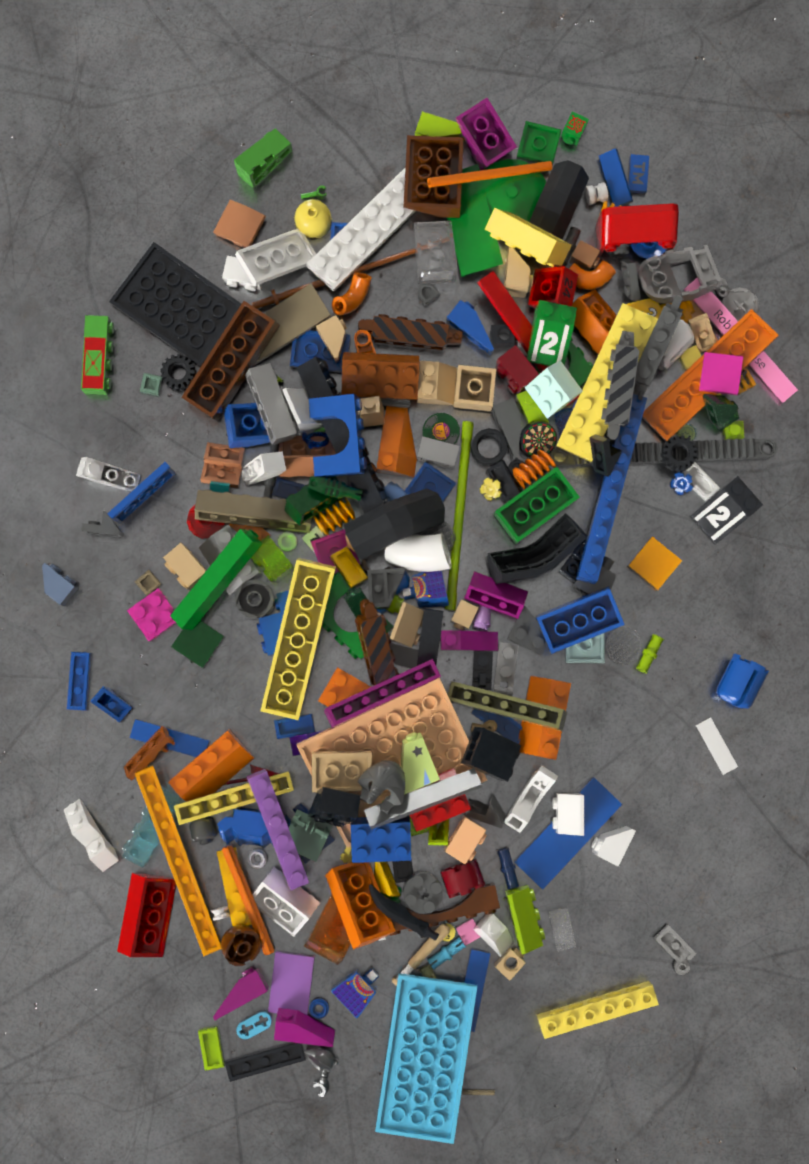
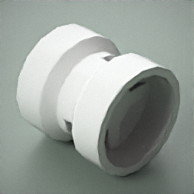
[585,182,608,205]

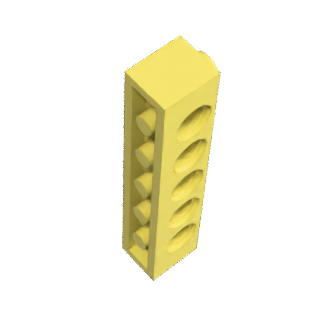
[174,771,294,825]
[537,981,659,1039]

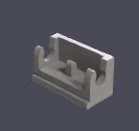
[417,437,459,470]

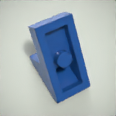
[91,686,132,723]

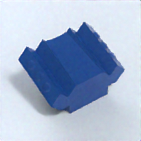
[217,807,274,849]

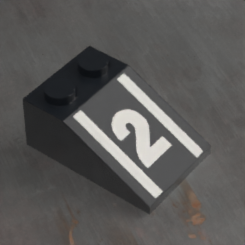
[691,476,763,545]

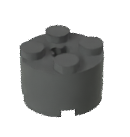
[235,579,275,619]
[403,871,443,914]

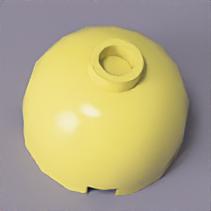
[294,199,332,239]

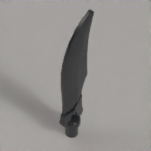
[369,884,439,941]

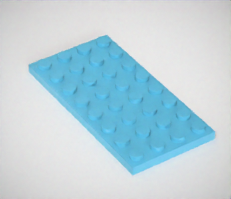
[375,973,477,1144]

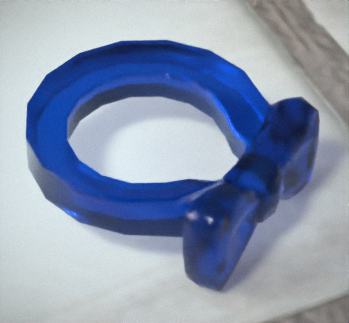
[302,432,330,449]

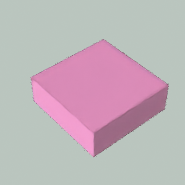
[455,918,480,946]

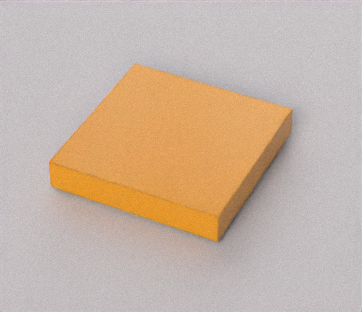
[628,536,682,590]

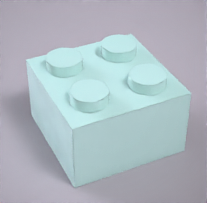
[525,360,583,419]

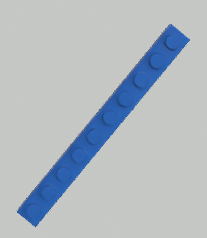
[576,394,647,584]

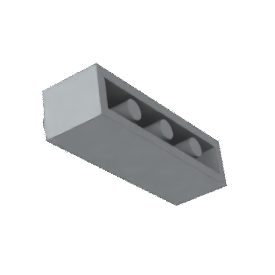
[245,363,298,445]

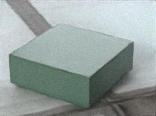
[140,373,163,396]

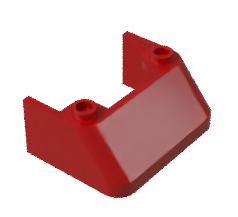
[595,203,679,256]

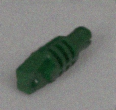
[308,476,363,501]

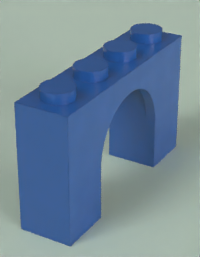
[309,394,367,478]

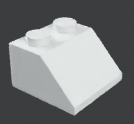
[552,793,584,836]
[591,826,636,866]

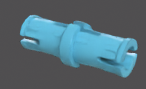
[427,937,466,970]

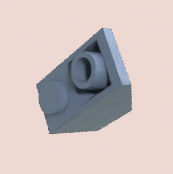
[42,563,79,606]

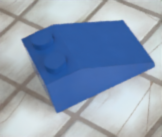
[224,403,270,448]

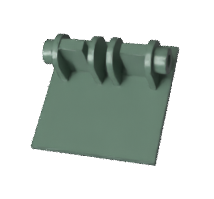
[289,809,333,862]

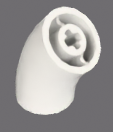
[385,533,452,572]

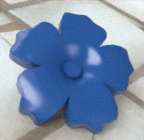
[670,472,694,495]

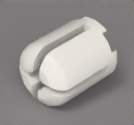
[658,319,694,371]

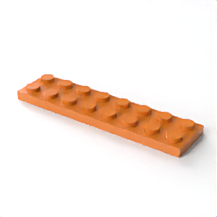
[642,309,779,442]

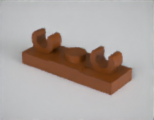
[124,726,175,781]

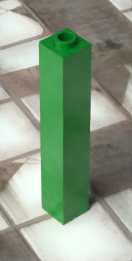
[170,529,262,630]

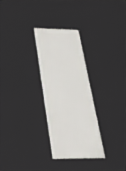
[696,717,738,775]

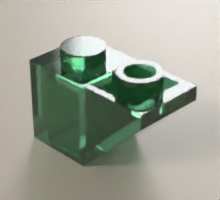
[344,587,367,618]

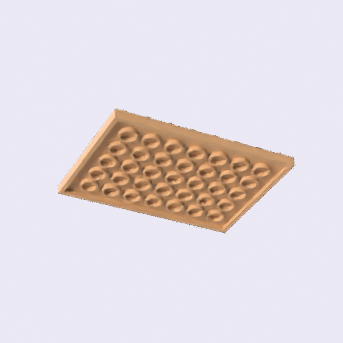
[297,678,487,848]

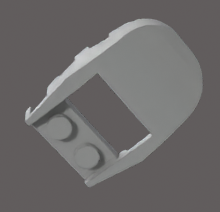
[639,245,722,303]

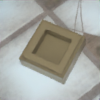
[135,570,162,596]

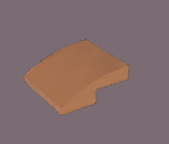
[213,200,266,248]
[200,442,245,488]

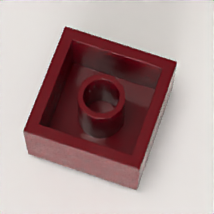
[495,345,539,395]

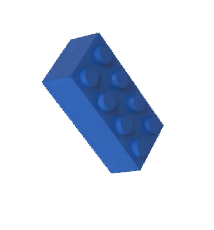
[537,586,625,654]

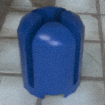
[716,654,769,709]

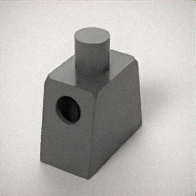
[571,556,616,595]

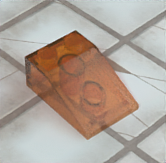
[304,894,351,965]

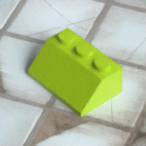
[505,885,545,955]

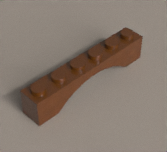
[390,883,500,936]

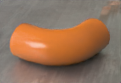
[569,261,616,290]
[332,272,372,316]

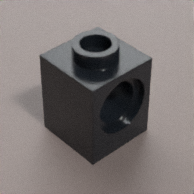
[490,324,518,348]

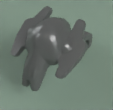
[304,1046,339,1097]

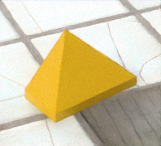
[374,862,400,897]

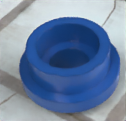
[309,998,329,1019]

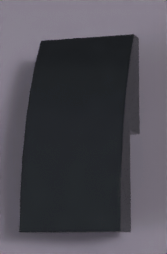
[558,540,586,583]

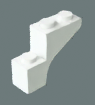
[64,799,119,872]

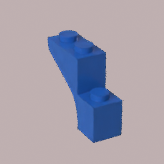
[257,590,289,656]

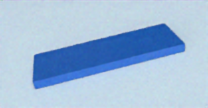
[514,777,622,890]

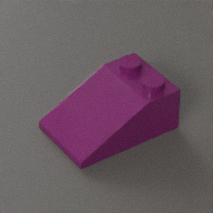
[455,98,517,170]

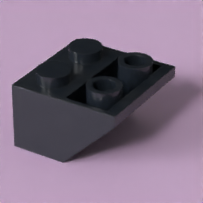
[308,787,361,827]

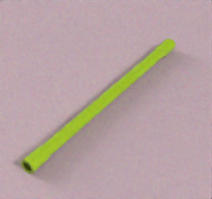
[444,421,474,611]

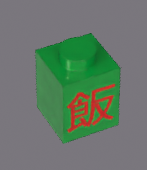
[561,111,589,146]

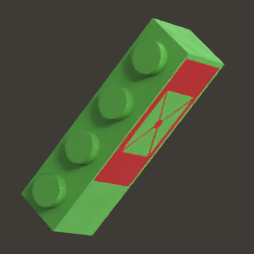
[81,315,114,395]

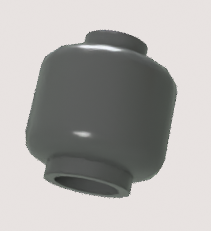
[189,817,216,845]

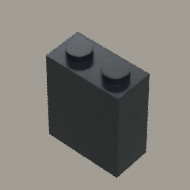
[461,727,521,782]

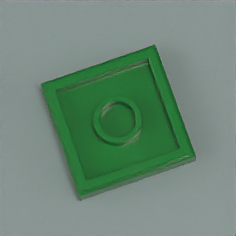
[517,121,562,166]

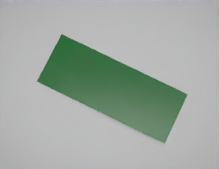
[447,164,503,276]

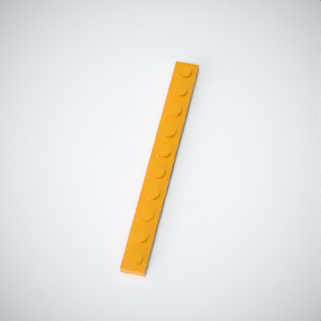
[134,766,221,956]

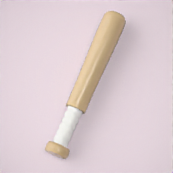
[392,923,450,986]

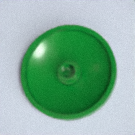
[482,159,546,222]

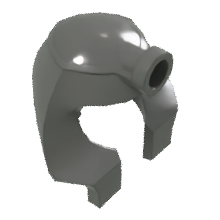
[358,760,405,814]

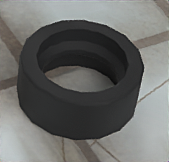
[471,428,508,466]

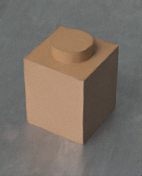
[569,240,601,271]

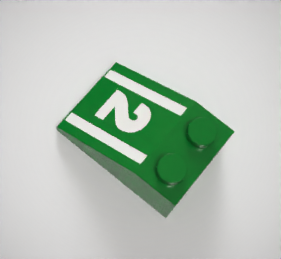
[527,300,577,366]

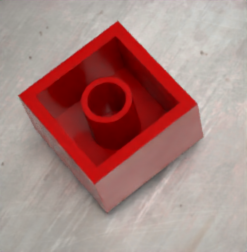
[528,266,578,309]

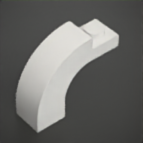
[504,765,558,833]

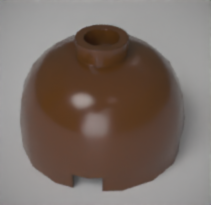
[221,925,262,966]

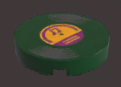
[422,413,460,445]

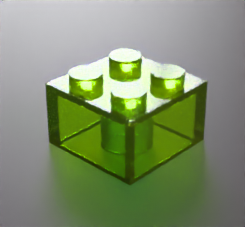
[251,535,294,583]

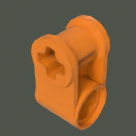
[354,330,376,354]

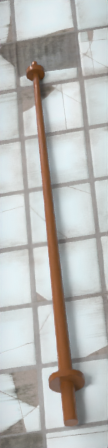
[251,236,452,309]

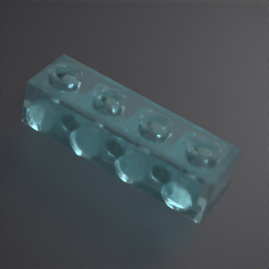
[122,786,182,868]

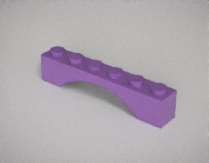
[246,769,309,890]

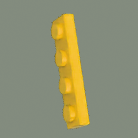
[217,847,252,926]

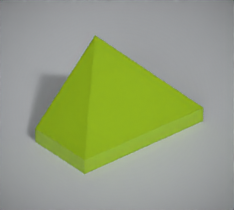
[428,818,450,845]

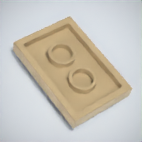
[312,750,372,792]

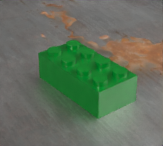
[493,467,580,545]

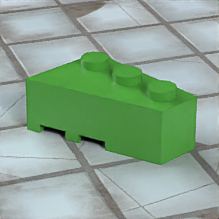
[234,128,293,189]

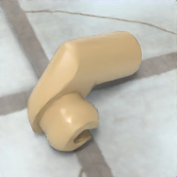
[471,720,497,733]

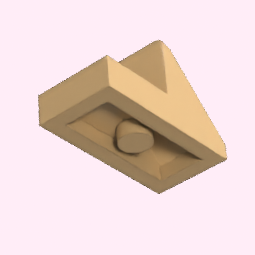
[688,313,716,353]

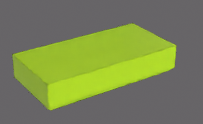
[198,1026,225,1071]

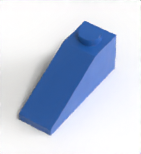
[446,300,494,356]

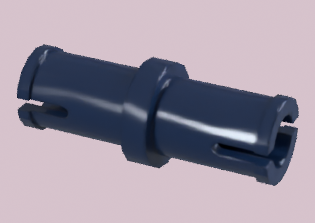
[497,847,519,889]

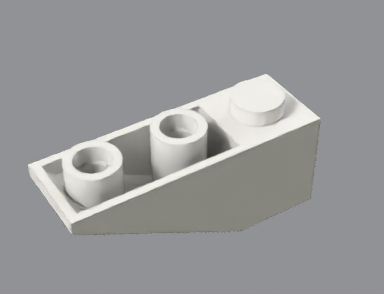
[241,451,286,486]
[76,457,141,492]

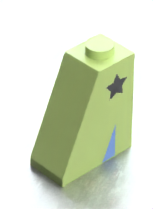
[401,732,440,794]

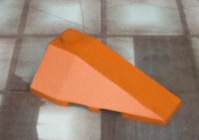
[376,406,417,478]

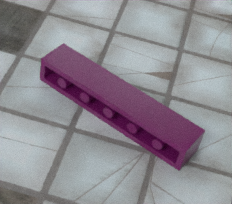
[324,659,441,729]

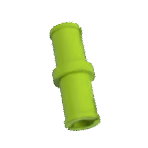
[636,634,664,674]

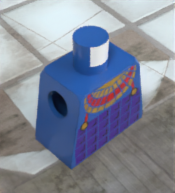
[402,570,449,608]
[331,968,379,1019]

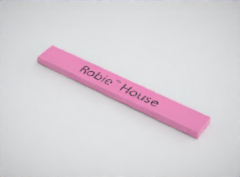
[684,277,798,403]

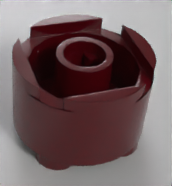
[440,858,486,898]

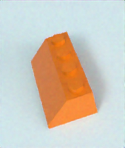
[572,289,617,354]
[518,676,571,760]
[168,729,254,802]
[325,862,396,949]

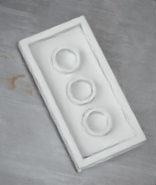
[235,228,316,286]

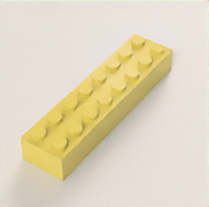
[557,303,658,463]
[261,558,336,720]

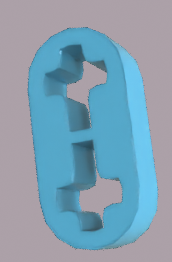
[236,1010,273,1039]

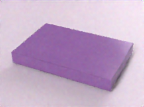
[268,951,315,1015]

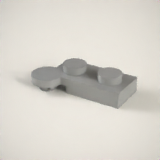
[654,924,696,975]

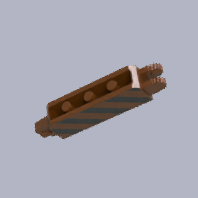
[358,314,462,351]
[355,598,399,686]

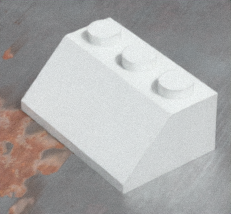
[253,867,320,937]

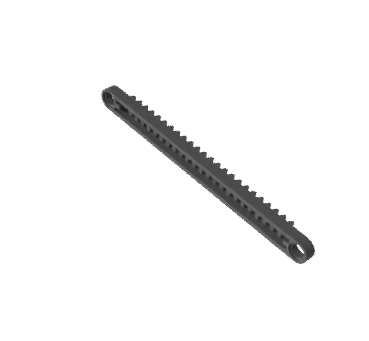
[550,438,778,467]

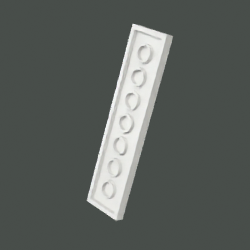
[306,168,416,292]

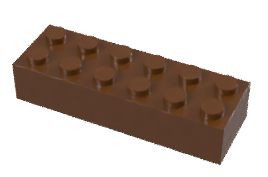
[181,301,280,421]

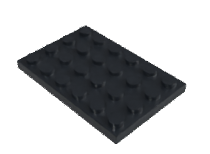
[109,242,241,367]

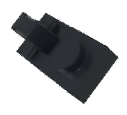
[472,651,493,690]

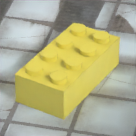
[485,208,572,267]

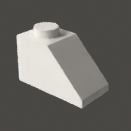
[473,914,514,957]

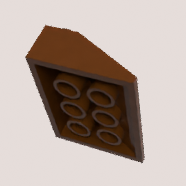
[403,135,464,218]

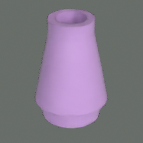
[472,605,491,631]

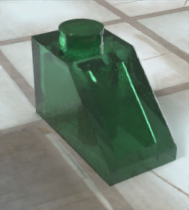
[703,394,739,431]

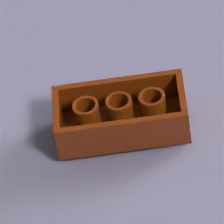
[341,352,420,400]

